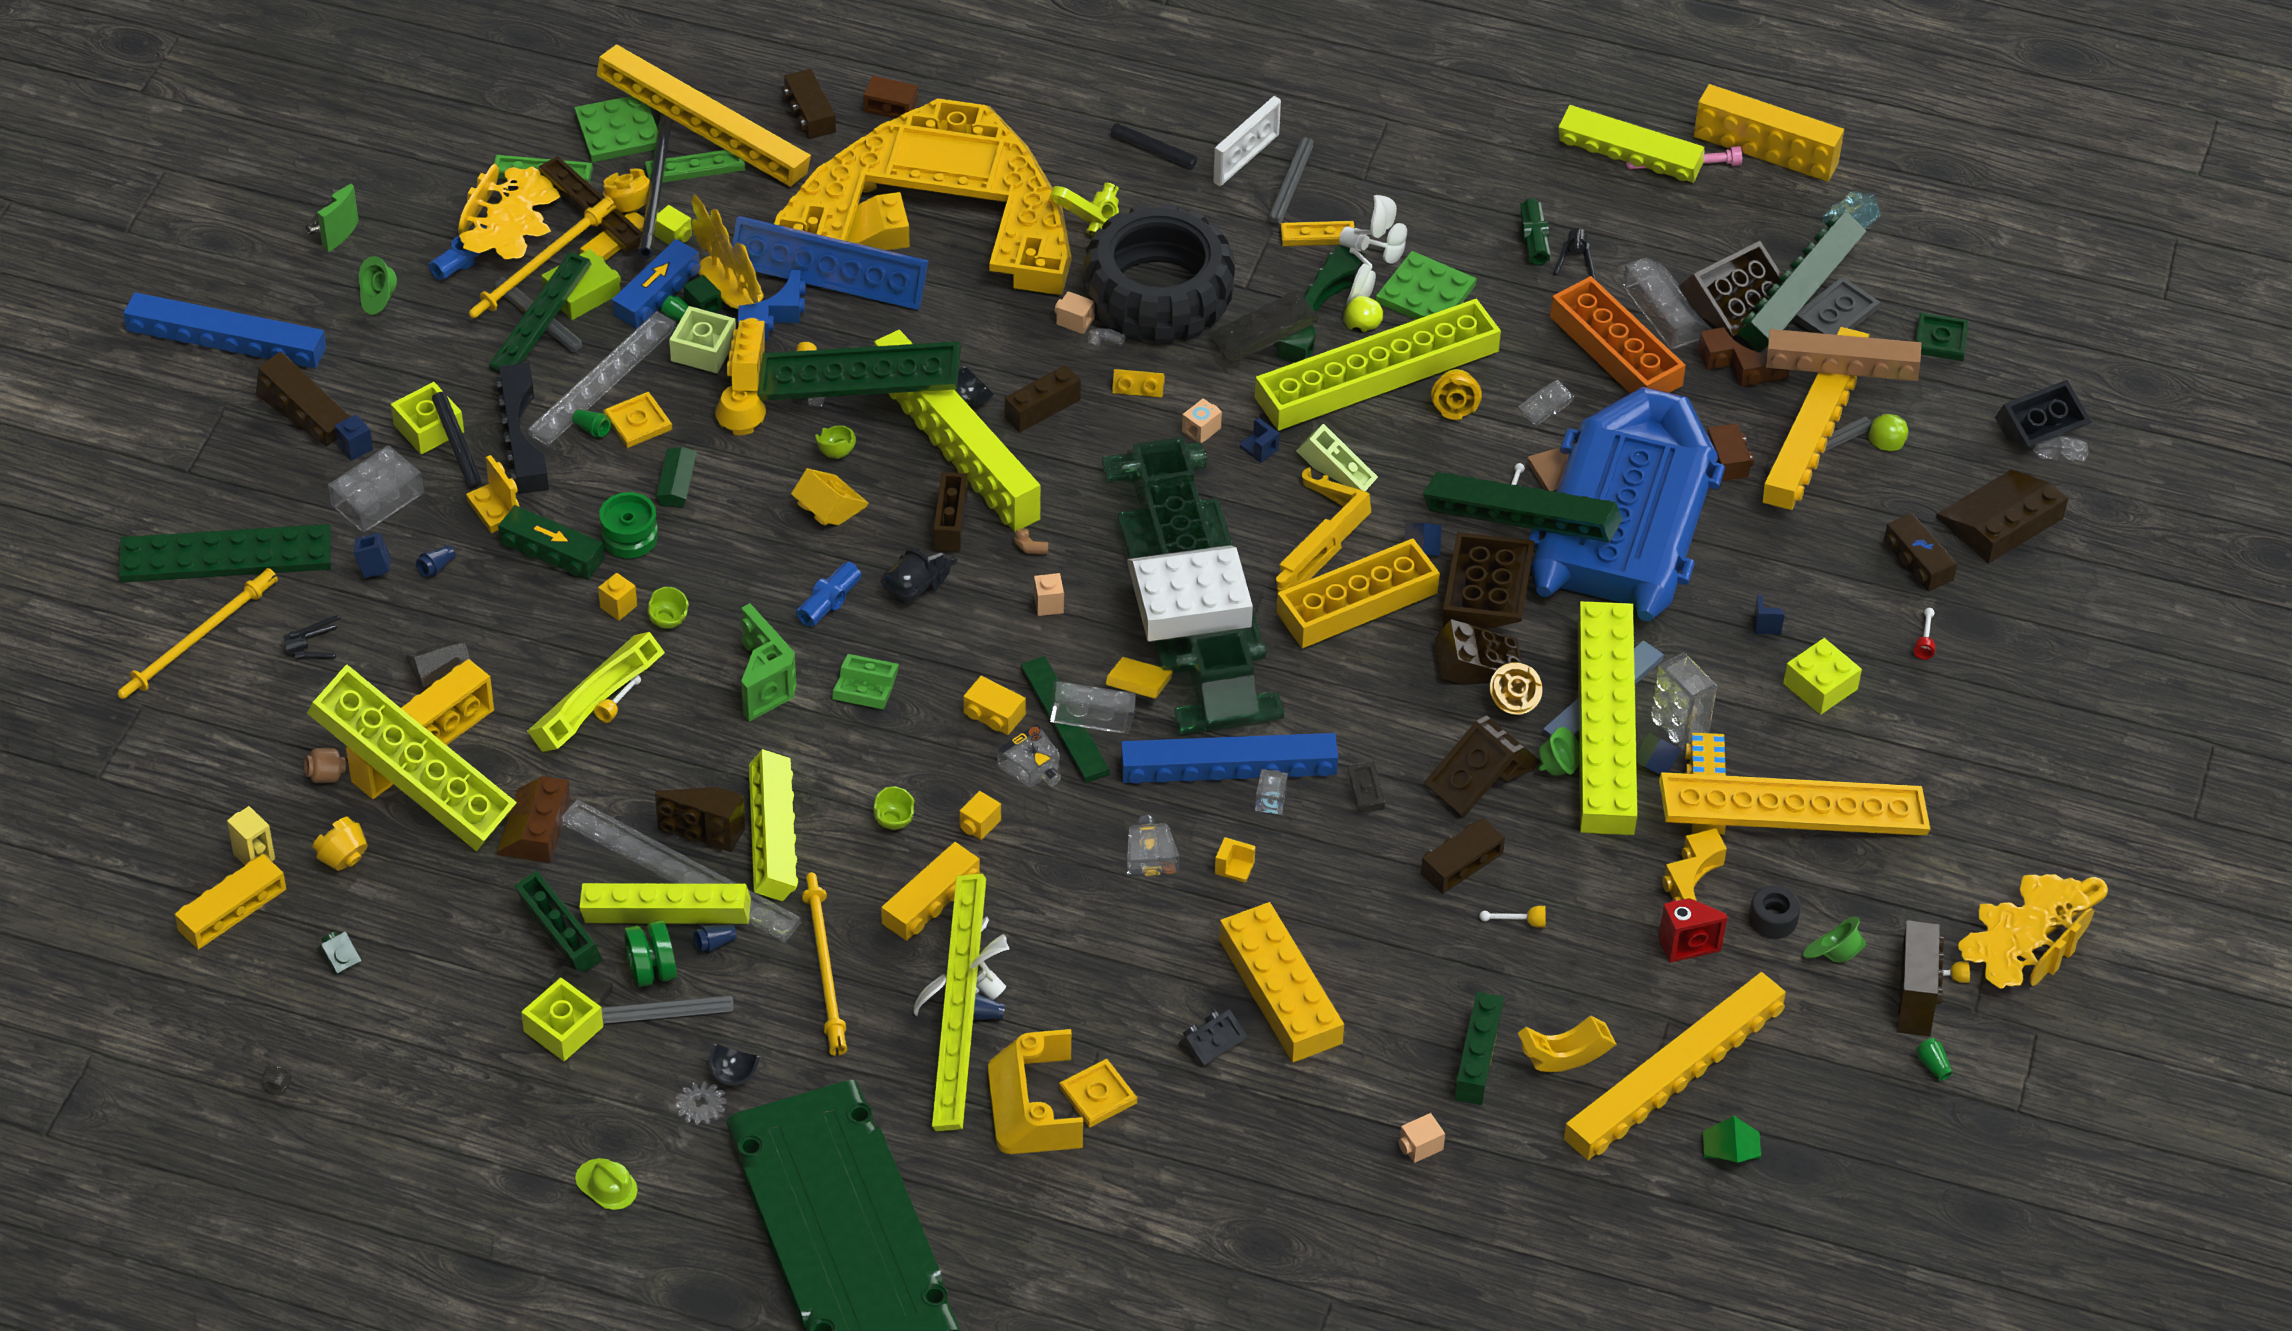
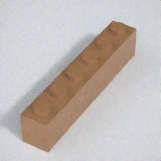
[1766,329,1922,381]

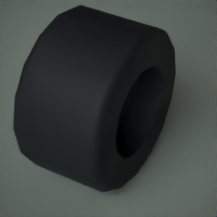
[1749,885,1800,939]

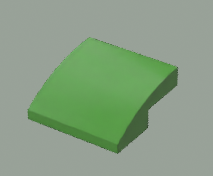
[317,184,359,252]
[833,654,899,709]

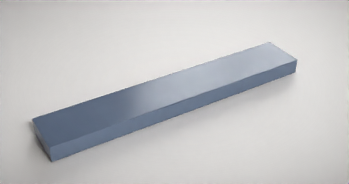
[1543,640,1664,739]

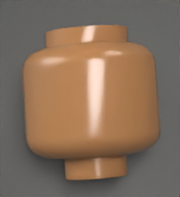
[304,748,346,783]

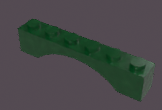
[1275,244,1365,363]

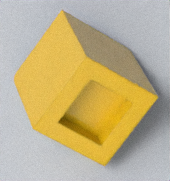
[1215,837,1255,882]

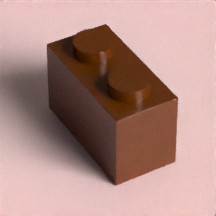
[863,75,918,119]
[1707,423,1754,481]

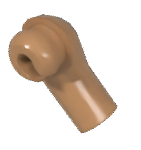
[1014,528,1048,555]

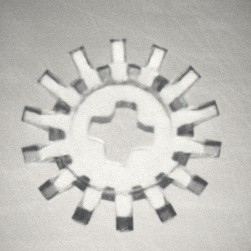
[675,1082,727,1125]

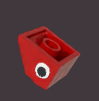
[1658,898,1728,963]

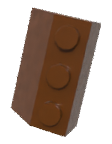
[497,776,571,863]

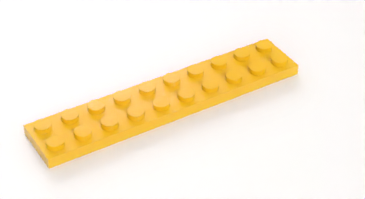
[1659,772,1930,835]

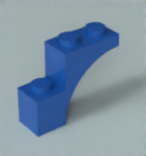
[738,270,806,341]

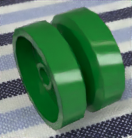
[599,492,658,559]
[624,920,677,988]

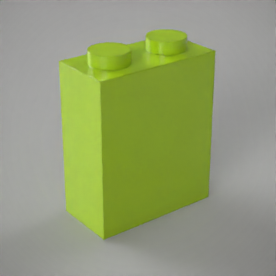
[541,249,621,320]

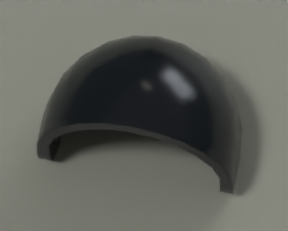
[955,366,994,407]
[709,1043,760,1086]

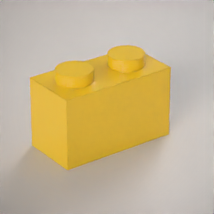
[963,676,1026,735]

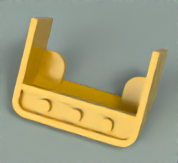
[988,1029,1083,1154]

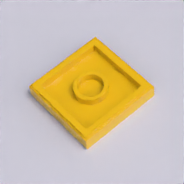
[603,391,672,448]
[1106,657,1172,699]
[1059,1059,1137,1128]

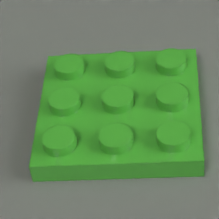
[574,96,658,162]
[1376,251,1477,320]

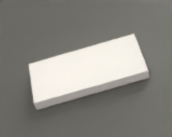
[1213,96,1281,186]

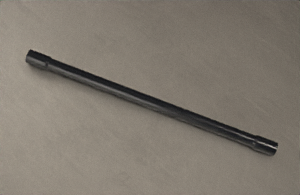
[638,113,672,259]

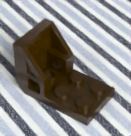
[1424,715,1541,817]

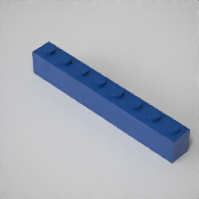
[123,292,326,368]
[1121,733,1338,783]

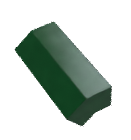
[656,447,697,508]

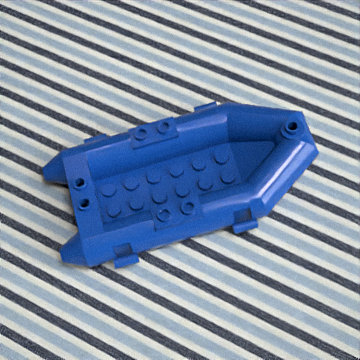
[1529,387,1725,621]

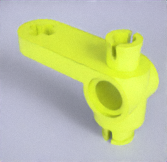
[1050,183,1119,237]

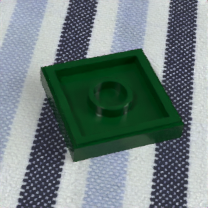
[1915,313,1969,361]

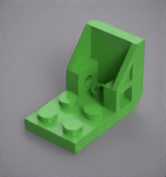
[740,603,796,722]

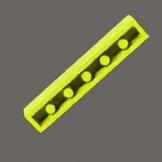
[1559,105,1704,183]
[749,749,798,901]
[580,883,751,924]

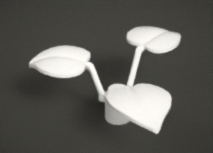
[1339,195,1407,305]
[914,916,1009,1016]

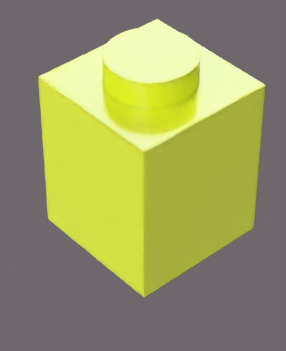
[654,205,692,245]

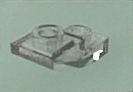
[1519,380,1575,427]
[2033,436,2088,462]

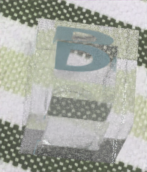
[1255,769,1288,815]

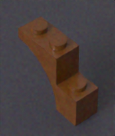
[1698,327,1789,387]

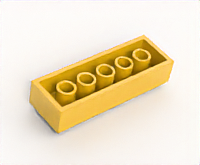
[1694,84,1844,182]
[1276,538,1440,649]
[346,659,494,799]
[1219,902,1344,1063]

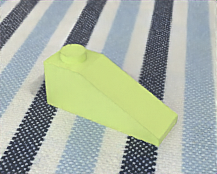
[1296,424,1378,491]

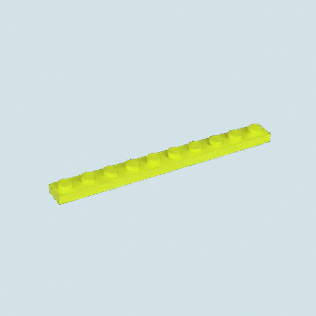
[932,874,986,1131]

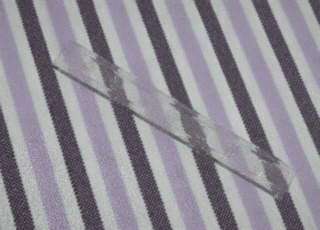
[528,311,676,446]

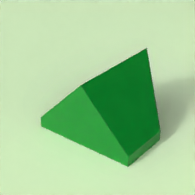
[1702,1116,1761,1163]

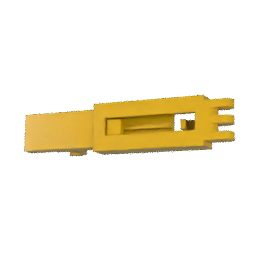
[1276,467,1371,592]

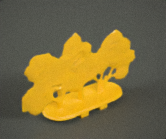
[458,164,560,259]
[691,194,763,309]
[1958,874,2094,989]

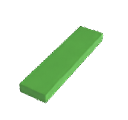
[645,150,745,183]
[494,155,593,183]

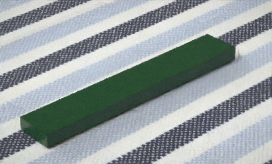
[489,251,592,373]
[1021,656,1110,783]

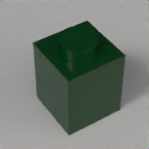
[683,275,722,313]

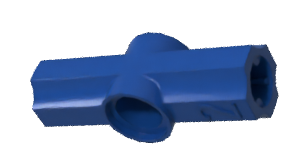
[429,225,487,281]
[796,562,861,627]

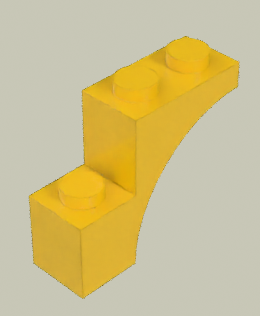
[1662,828,1727,901]

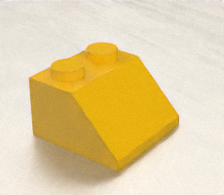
[791,468,869,525]

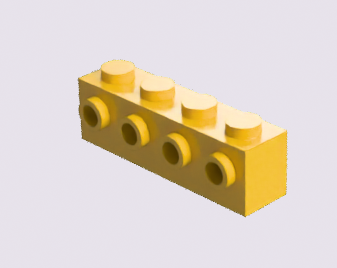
[727,318,765,391]

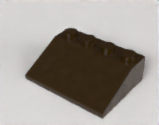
[1678,241,1782,338]
[1936,469,2068,564]
[1443,532,1535,629]

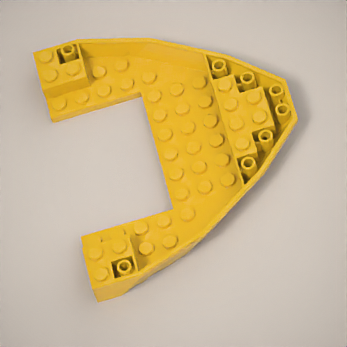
[774,99,1072,295]

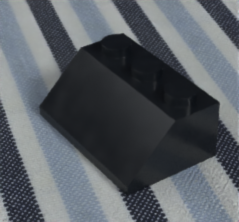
[1994,380,2092,449]

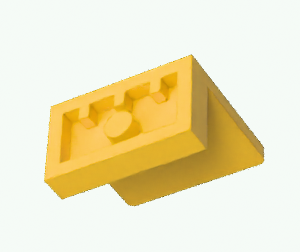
[466,455,520,533]

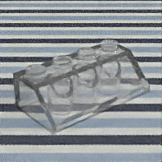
[1622,257,1713,350]

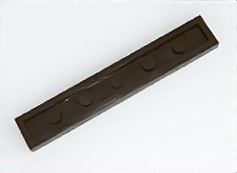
[538,156,642,253]

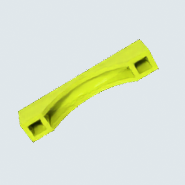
[527,632,665,752]

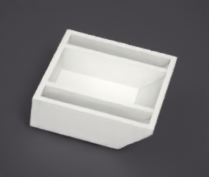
[1127,546,1253,641]

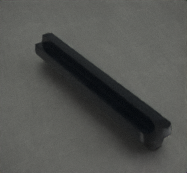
[1111,123,1197,169]
[432,391,482,488]

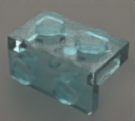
[1823,191,1881,228]

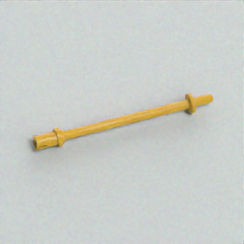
[469,196,616,318]
[117,568,278,699]
[802,872,847,1056]

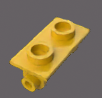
[1112,369,1165,397]

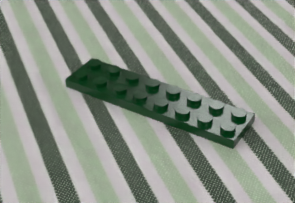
[757,341,961,401]
[119,524,331,583]

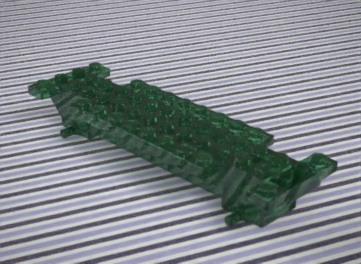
[1102,437,1284,735]

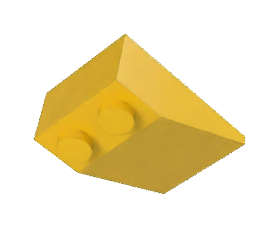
[847,192,910,250]

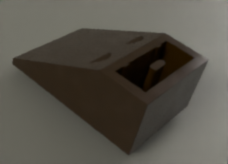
[1434,619,1522,685]
[655,787,745,853]

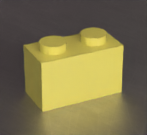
[227,806,275,865]

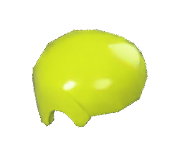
[1343,296,1383,333]

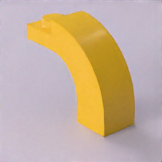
[1518,1015,1617,1072]

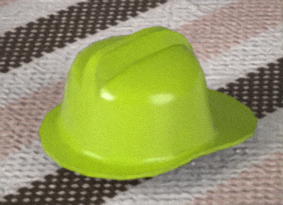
[575,1158,638,1210]

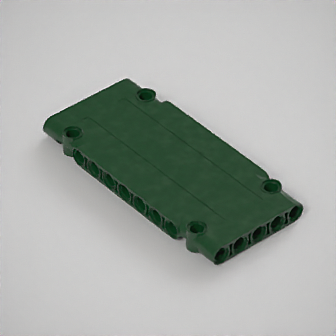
[726,1080,961,1331]

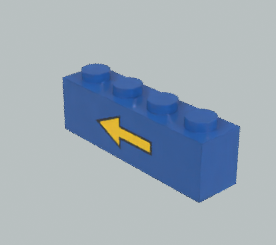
[612,239,701,329]

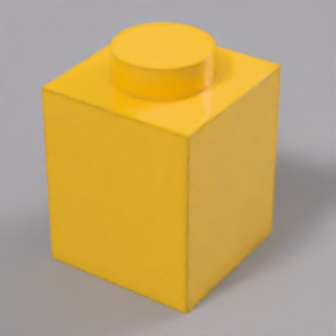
[598,573,637,621]
[960,791,1001,840]

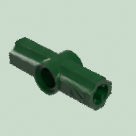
[1520,198,1550,266]

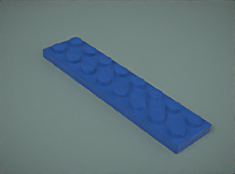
[732,216,929,310]

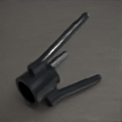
[1554,228,1596,280]
[283,615,341,659]

